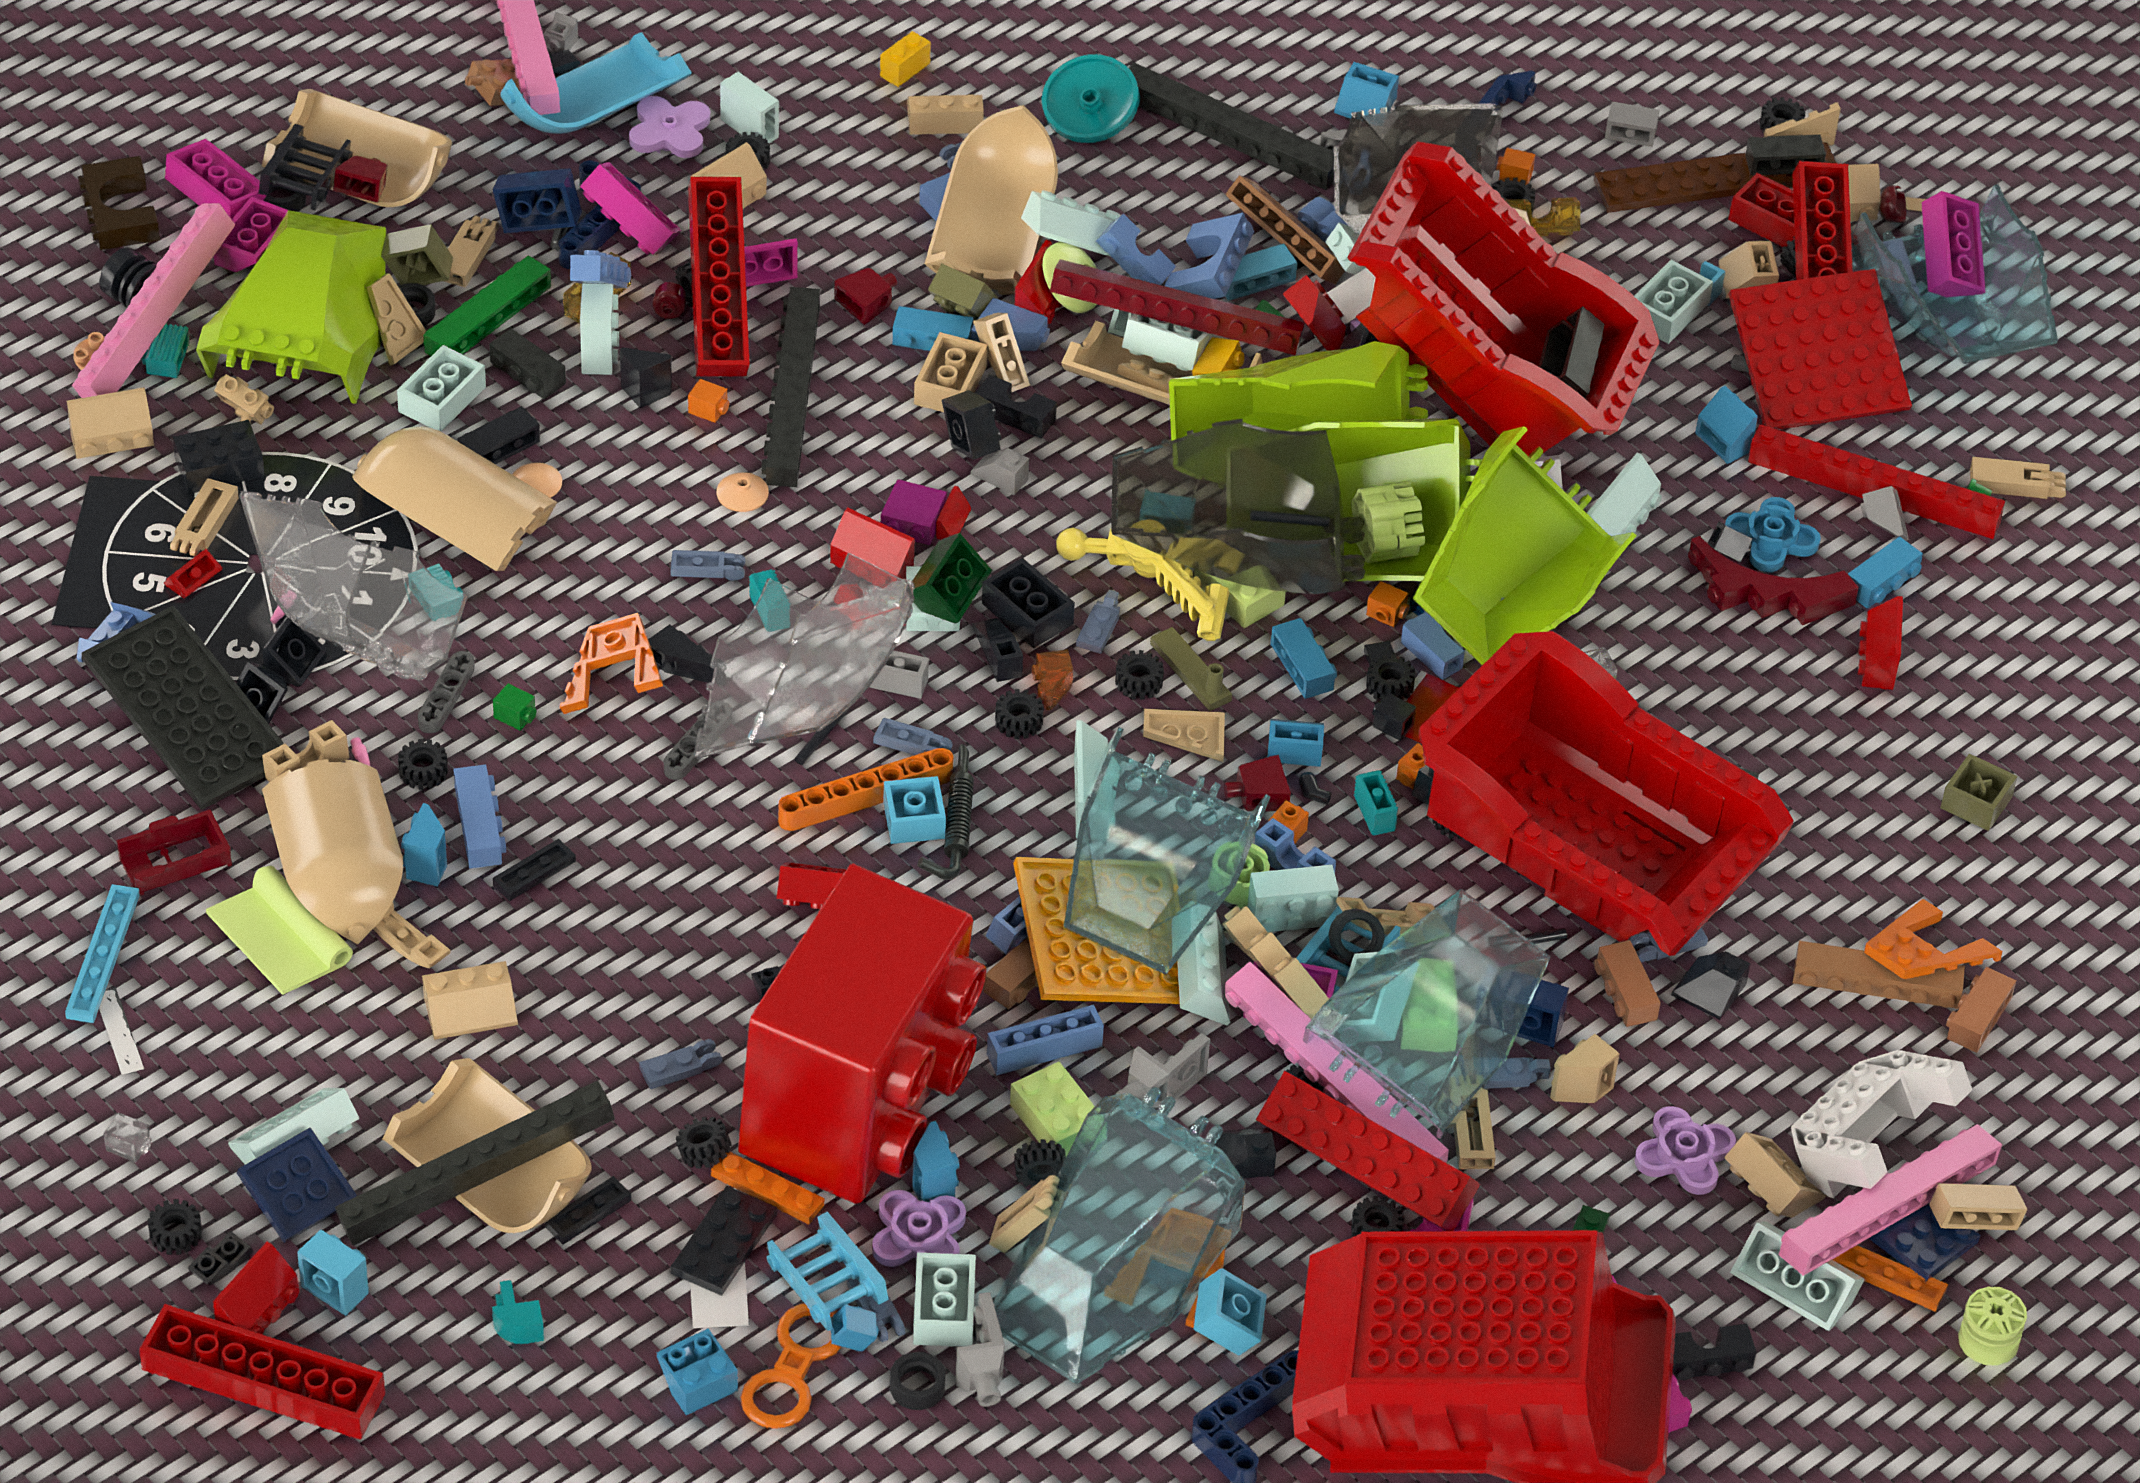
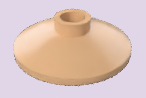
[717,472,769,512]

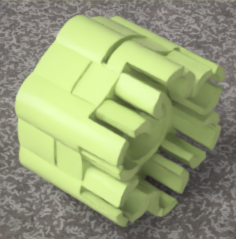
[1351,481,1425,563]

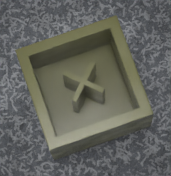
[381,224,453,285]
[928,264,998,323]
[1940,753,2018,831]

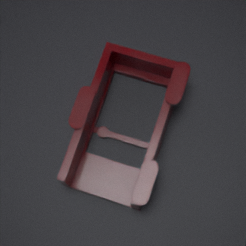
[116,809,232,896]

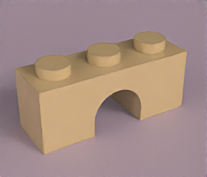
[262,720,349,782]

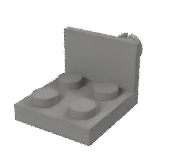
[1115,1033,1210,1111]
[955,1292,1005,1406]

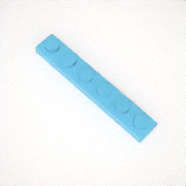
[65,884,140,1023]

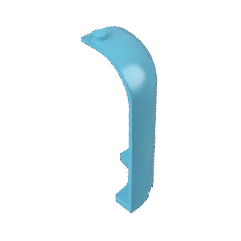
[500,32,692,134]

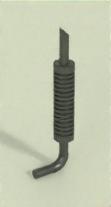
[917,744,974,880]

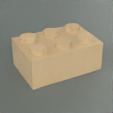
[914,332,988,412]

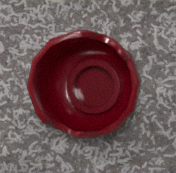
[1879,185,1907,223]

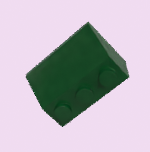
[905,533,993,624]

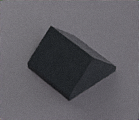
[620,347,672,409]
[262,612,327,687]

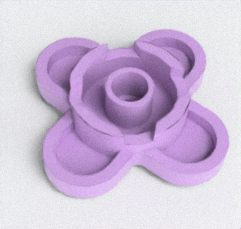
[629,96,710,158]
[1635,1106,1736,1195]
[872,1190,966,1267]

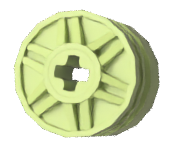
[1958,1287,2027,1365]

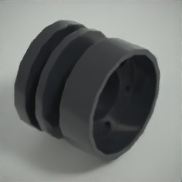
[99,247,157,308]

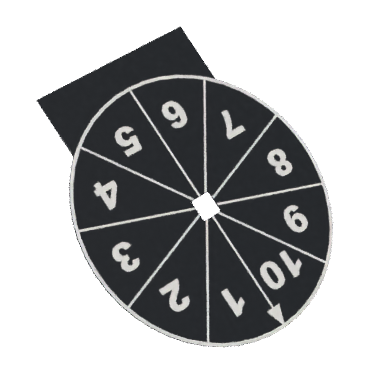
[51,452,419,681]

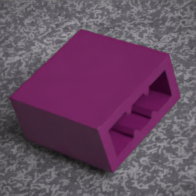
[880,479,947,545]

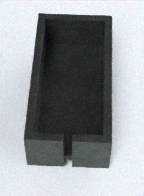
[1538,306,1605,398]

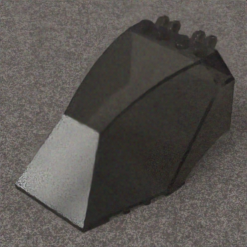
[1334,103,1503,236]
[1111,419,1365,594]

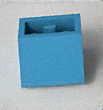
[1334,62,1399,127]
[1695,386,1758,464]
[1267,719,1324,767]
[401,803,447,887]
[912,1121,959,1202]
[657,1328,738,1415]

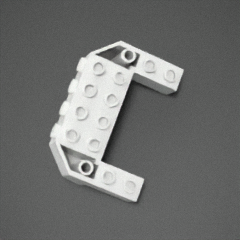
[1791,1050,1972,1198]

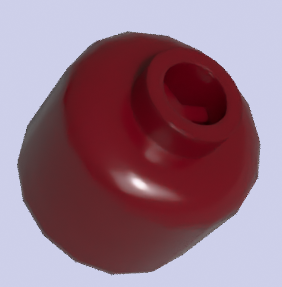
[652,282,687,319]

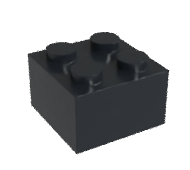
[941,390,1001,460]

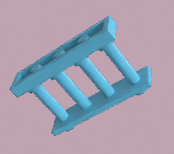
[1297,905,1402,1001]
[767,1212,889,1331]

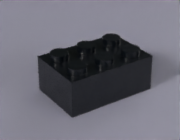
[173,419,264,494]
[982,558,1075,649]

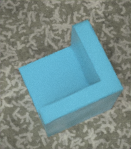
[1700,261,1725,306]

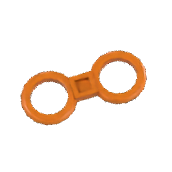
[740,1303,842,1429]

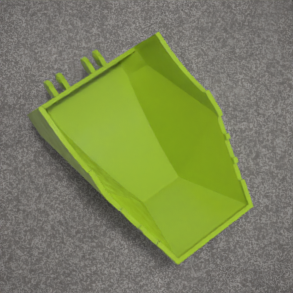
[196,210,386,404]
[1169,341,1428,488]
[1226,418,1482,581]
[1413,426,1637,665]

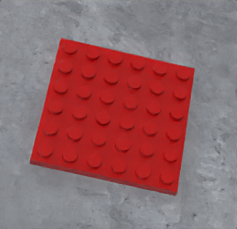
[1729,269,1912,430]

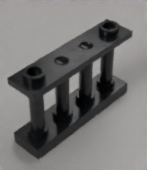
[258,124,353,211]

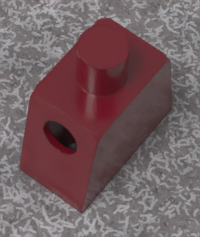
[333,156,388,203]
[834,268,897,325]
[1224,755,1291,811]

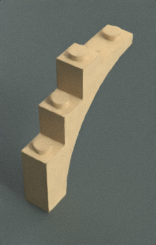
[1222,906,1339,1026]

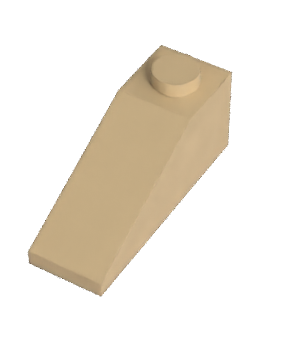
[973,313,1030,393]

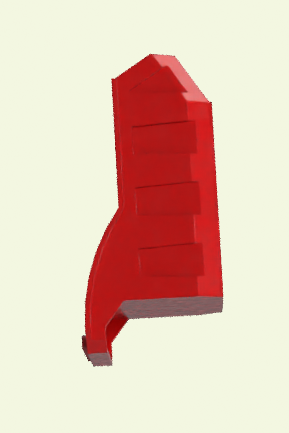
[1292,1230,1676,1483]

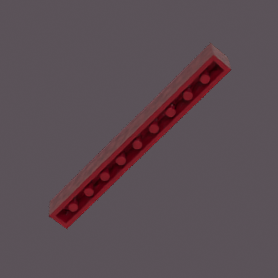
[1050,259,1305,355]

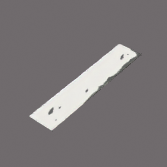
[99,988,144,1075]

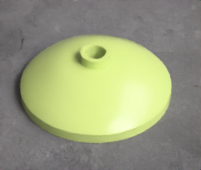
[1043,241,1097,313]

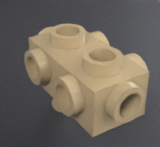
[214,374,274,425]

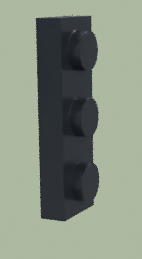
[493,839,576,901]
[545,1176,632,1245]

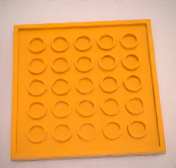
[1013,857,1184,1004]

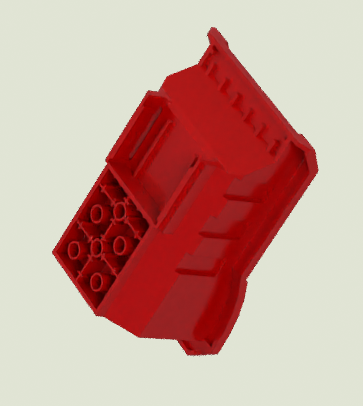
[1347,141,1660,456]
[1418,631,1794,956]

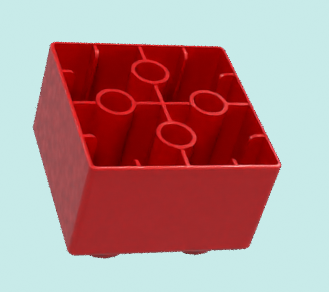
[738,863,986,1204]

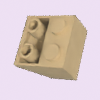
[1718,241,1779,299]
[1550,1034,1620,1103]

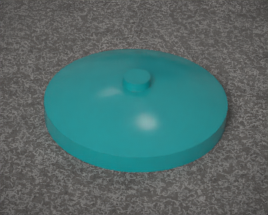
[1042,54,1139,143]

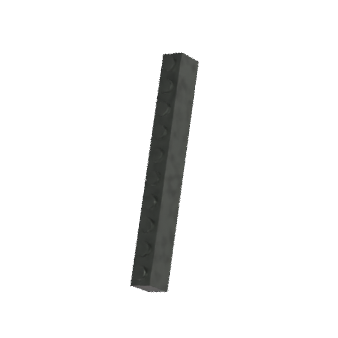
[1129,62,1343,190]
[761,287,820,487]
[335,1081,615,1246]

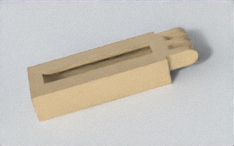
[444,216,499,288]
[1970,457,2066,499]
[170,478,239,556]
[1451,1077,1496,1169]
[989,1175,1059,1253]

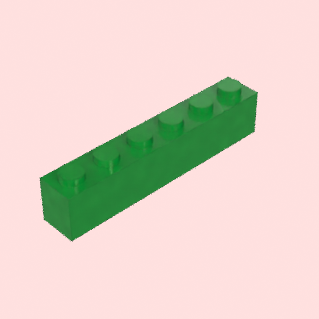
[423,255,551,356]

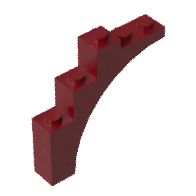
[1688,536,1859,625]

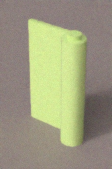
[206,866,353,995]

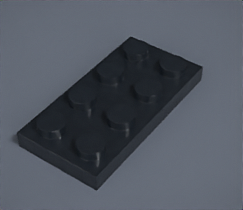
[670,1186,777,1296]

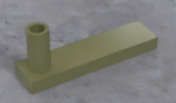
[1150,627,1232,711]

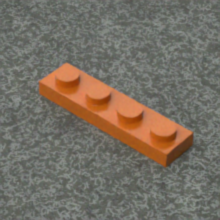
[711,1152,824,1225]
[1832,1245,1948,1312]

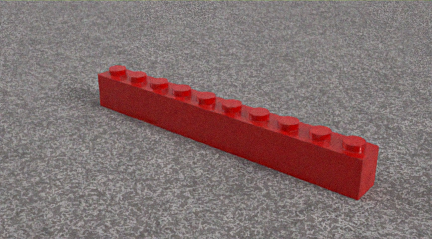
[1748,424,2005,539]

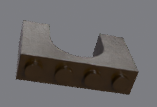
[78,156,160,250]

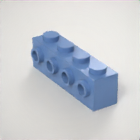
[570,250,631,288]
[454,765,506,869]
[986,896,1028,954]
[987,1005,1104,1075]

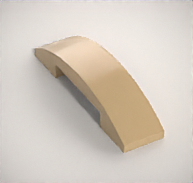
[1336,897,1443,934]
[373,902,450,969]

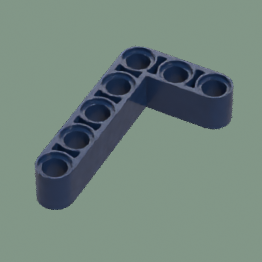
[559,160,641,269]
[1192,1350,1298,1483]

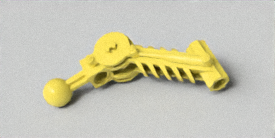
[1056,521,1230,641]

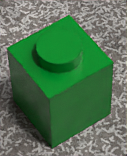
[493,683,537,731]

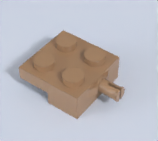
[465,59,520,106]

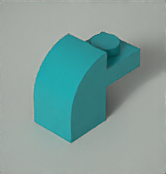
[492,1280,544,1344]

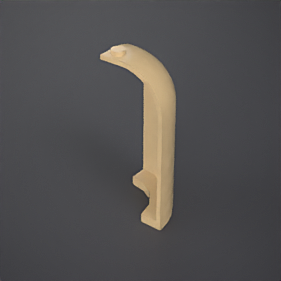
[262,89,452,207]
[925,105,1058,294]
[1061,321,1263,405]
[353,426,557,571]
[262,759,403,944]
[383,1058,591,1233]

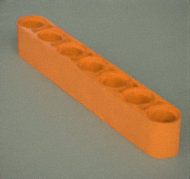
[778,748,954,831]

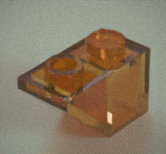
[1032,649,1073,710]

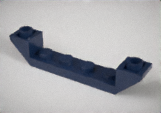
[1454,70,1537,169]

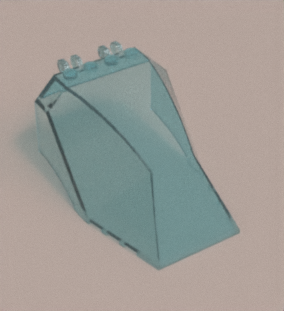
[1851,184,2058,364]
[1063,727,1271,975]
[1303,889,1551,1142]
[993,1087,1246,1384]

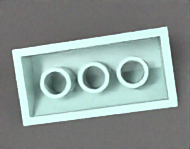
[1021,190,1121,257]
[1587,453,1662,536]
[1074,720,1115,839]
[1175,903,1230,1025]
[228,1088,360,1164]
[1730,1221,1865,1331]

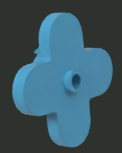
[1725,497,1821,572]

